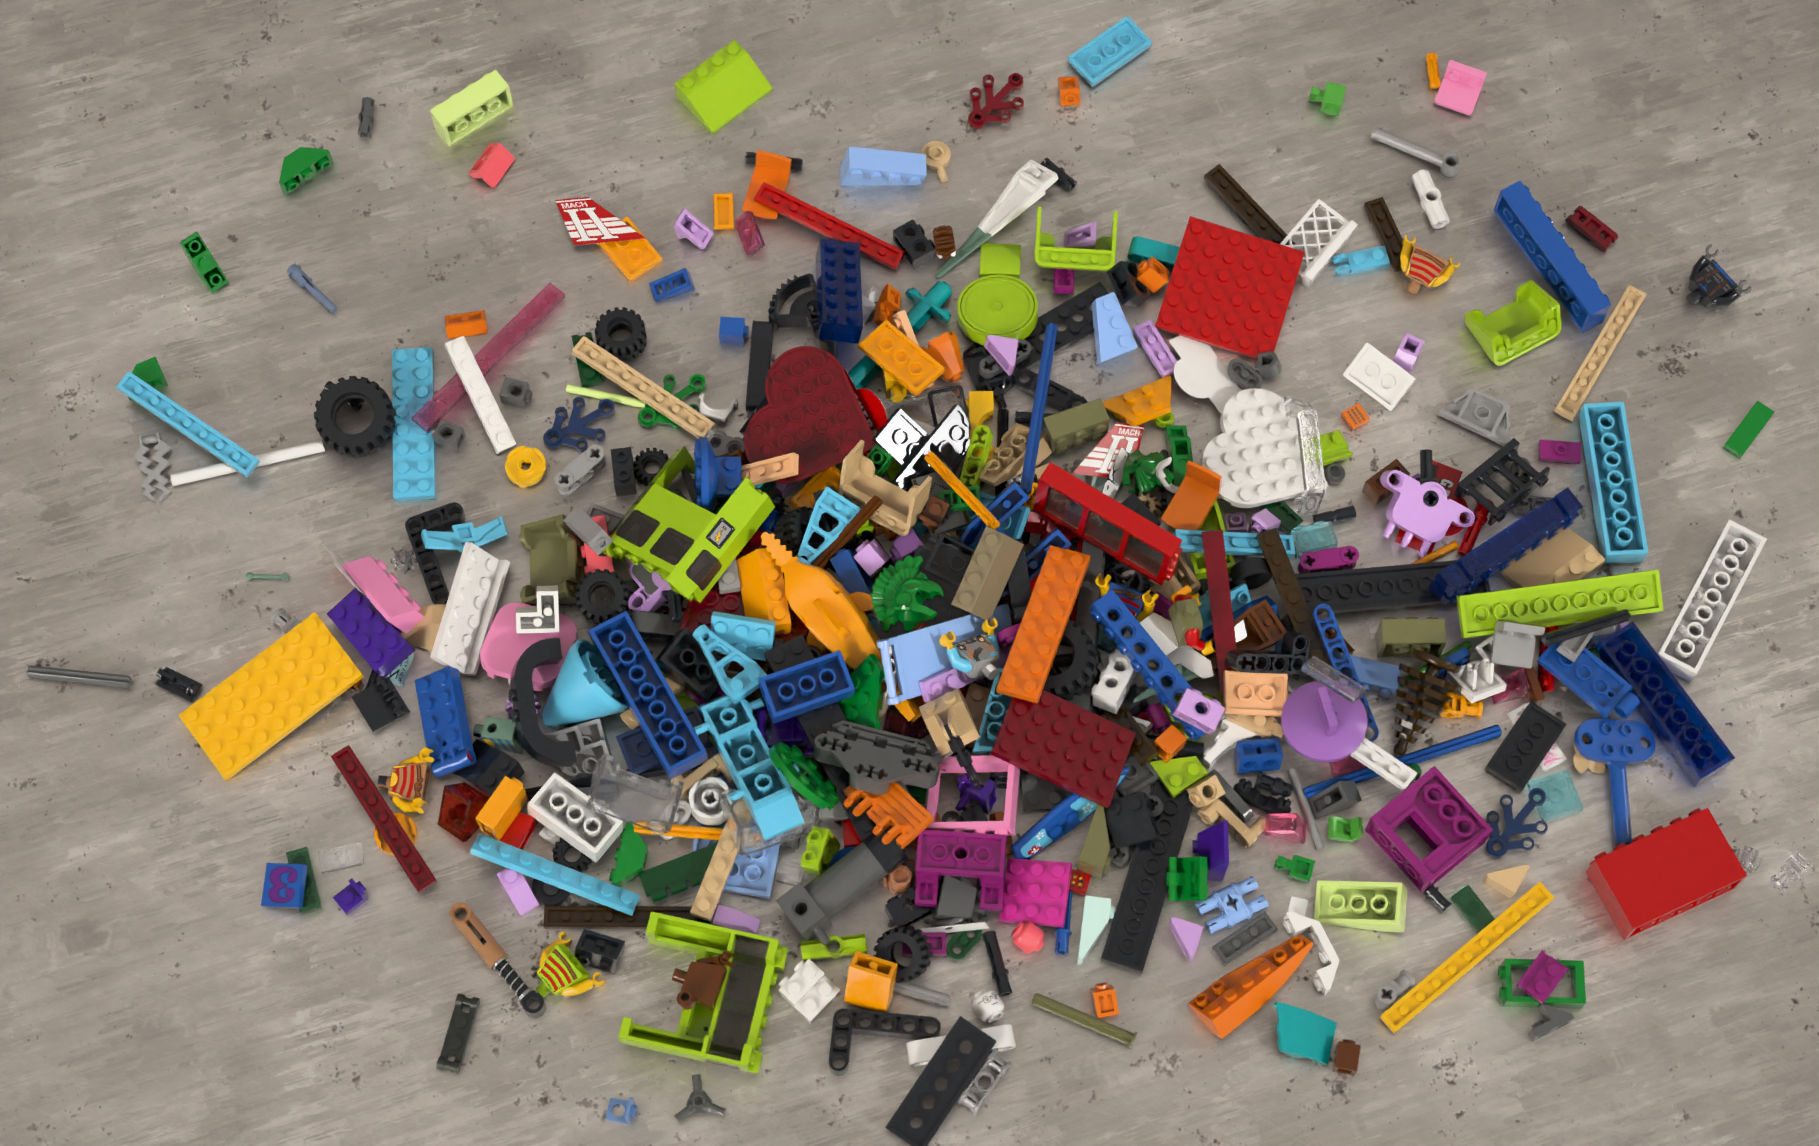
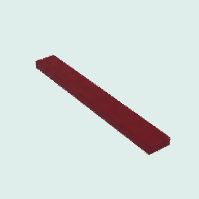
[1201,530,1237,699]
[331,745,437,894]

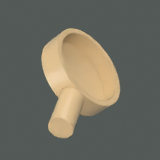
[921,141,951,183]

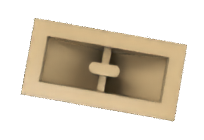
[1483,864,1530,899]

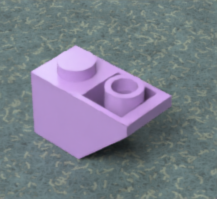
[1393,333,1425,373]
[1247,508,1281,533]

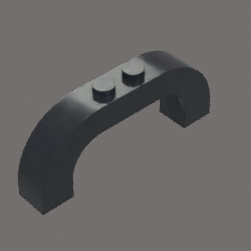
[508,638,576,767]

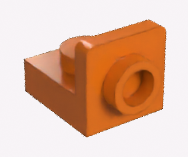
[1058,76,1080,106]
[1090,983,1119,1018]

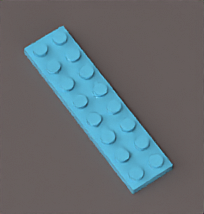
[392,347,436,501]

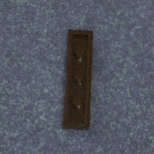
[1364,197,1403,272]

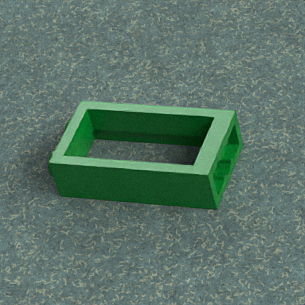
[1498,959,1586,1009]

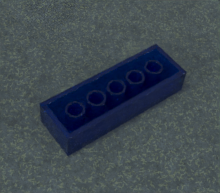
[816,238,863,344]

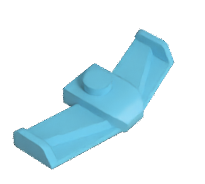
[421,516,508,552]

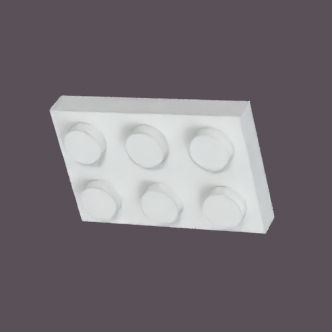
[1343,342,1417,411]

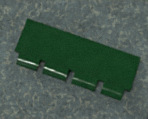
[639,842,718,902]

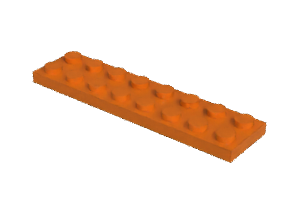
[996,545,1091,703]

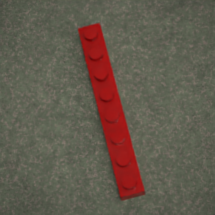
[754,182,905,271]

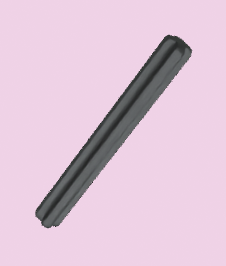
[27,665,132,688]

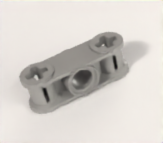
[555,445,606,496]
[957,1051,1012,1115]

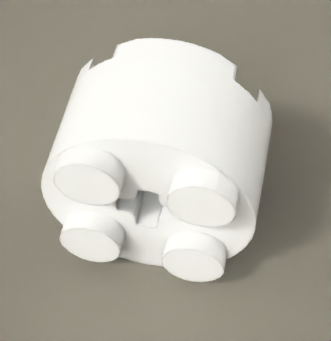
[689,777,733,826]

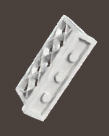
[1280,199,1358,288]

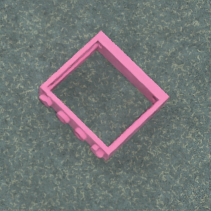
[926,755,1020,836]

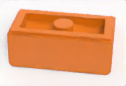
[445,310,488,339]

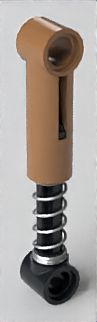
[449,902,546,1018]

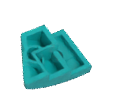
[1273,1002,1337,1065]

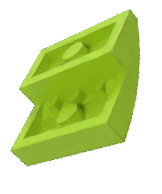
[980,243,1021,278]

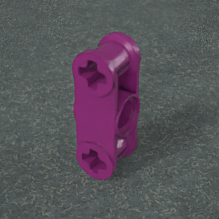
[1298,546,1359,574]

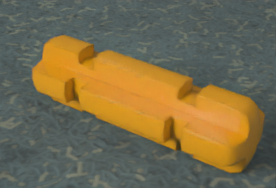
[1426,52,1441,89]

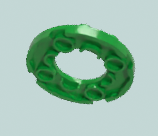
[769,742,840,811]

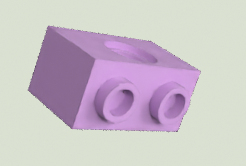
[853,538,891,576]
[1172,688,1225,735]

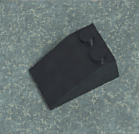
[655,628,721,701]
[451,739,525,799]

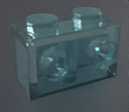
[1290,521,1338,560]

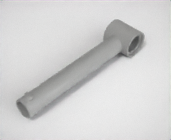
[1371,127,1461,177]

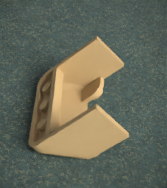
[838,440,932,536]

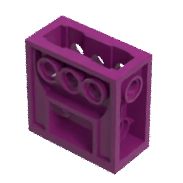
[1365,766,1493,895]

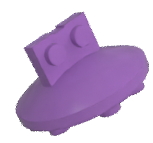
[1281,681,1367,762]

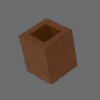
[1332,1039,1361,1076]

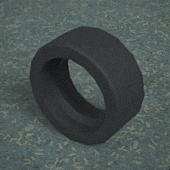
[1230,557,1272,590]

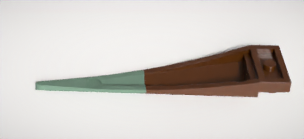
[1133,599,1287,703]

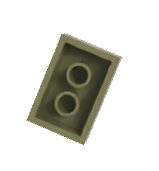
[1042,398,1110,455]
[1375,617,1446,657]

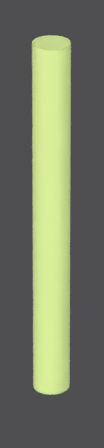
[566,384,646,408]

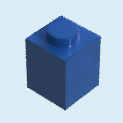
[719,317,749,345]

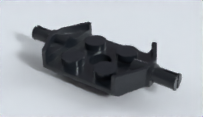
[963,342,1015,409]

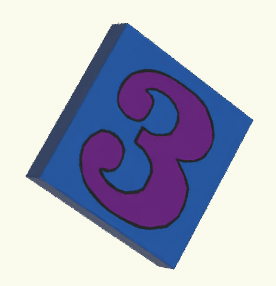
[261,863,308,909]

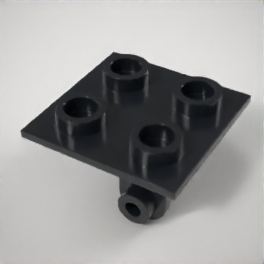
[351,676,410,732]

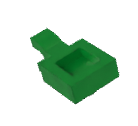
[1274,854,1315,883]

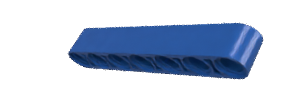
[1312,604,1379,742]

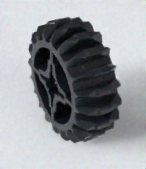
[1104,560,1155,594]

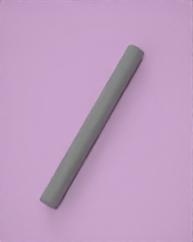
[1287,768,1325,850]

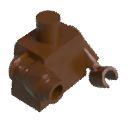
[672,951,736,1011]

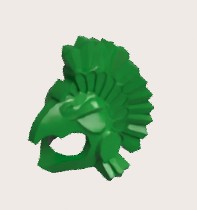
[871,555,944,632]

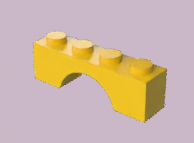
[965,391,995,474]

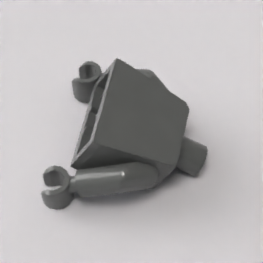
[924,875,985,930]

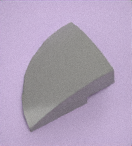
[544,717,615,778]

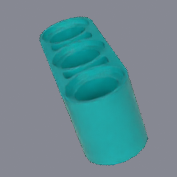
[1127,236,1180,272]

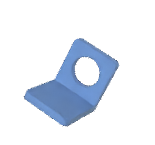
[606,1097,638,1125]

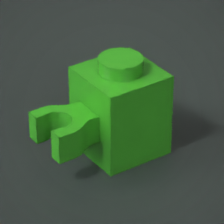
[1309,82,1346,116]

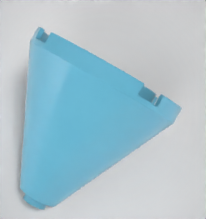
[541,639,629,728]

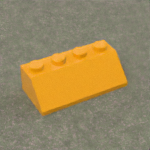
[736,548,791,635]

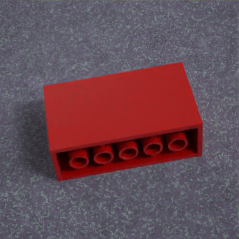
[1586,808,1747,940]

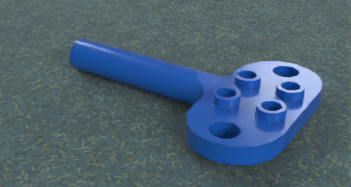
[1574,718,1656,846]

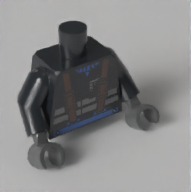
[1686,244,1752,308]

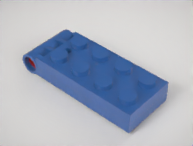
[414,666,476,778]

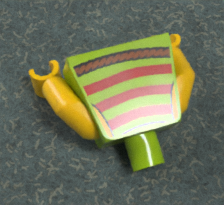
[536,932,605,998]

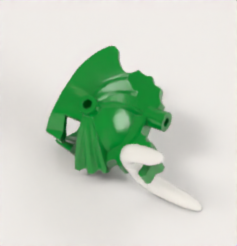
[1122,450,1179,493]

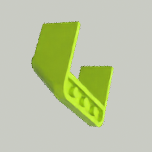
[1035,207,1118,271]

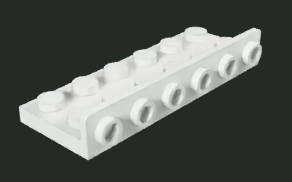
[430,542,510,676]

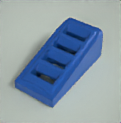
[649,268,695,302]

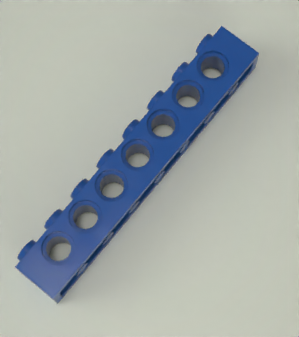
[1089,590,1206,741]

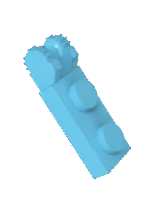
[1331,246,1390,275]

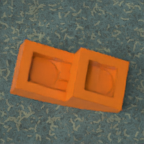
[873,284,901,326]

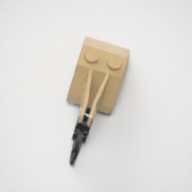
[919,688,981,789]

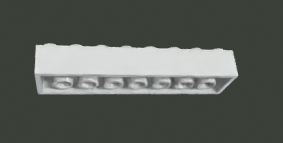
[1653,520,1767,682]

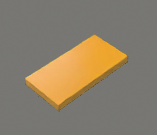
[858,320,945,397]

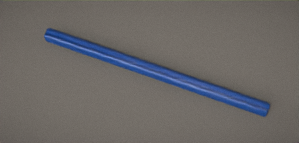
[1020,323,1058,495]
[1303,724,1502,799]

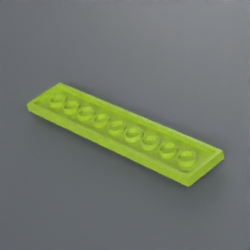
[1457,569,1664,638]

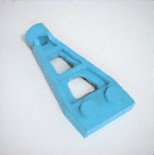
[795,487,861,564]
[693,625,767,704]

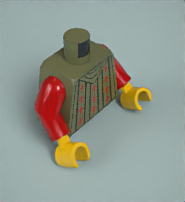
[1168,593,1215,656]

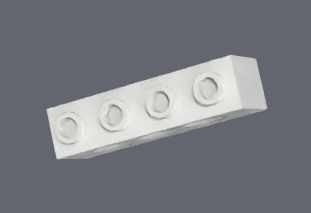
[1091,631,1144,714]

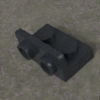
[575,929,625,973]

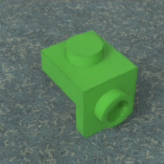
[1328,816,1363,843]

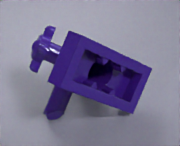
[955,773,999,815]

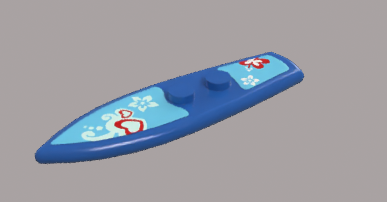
[1011,766,1129,860]

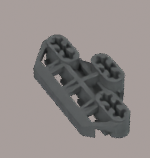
[813,720,940,795]

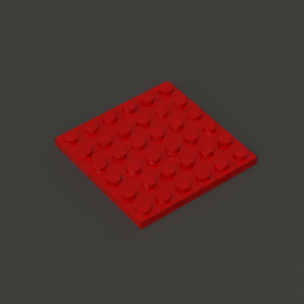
[1155,216,1305,360]

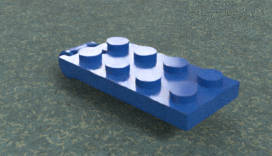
[1537,642,1640,719]

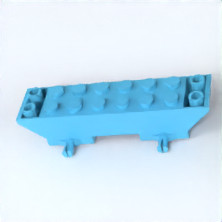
[693,694,804,841]

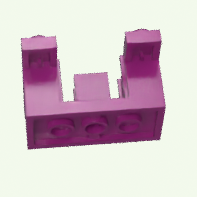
[915,829,1007,912]

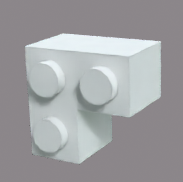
[516,585,559,634]

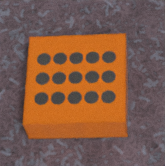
[1341,403,1370,431]

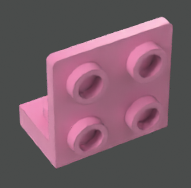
[1434,60,1487,116]

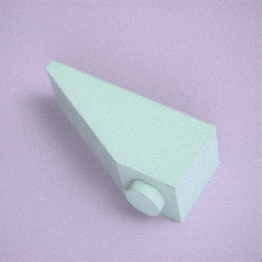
[1077,895,1115,964]

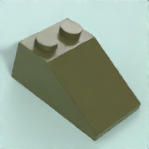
[1077,804,1112,880]

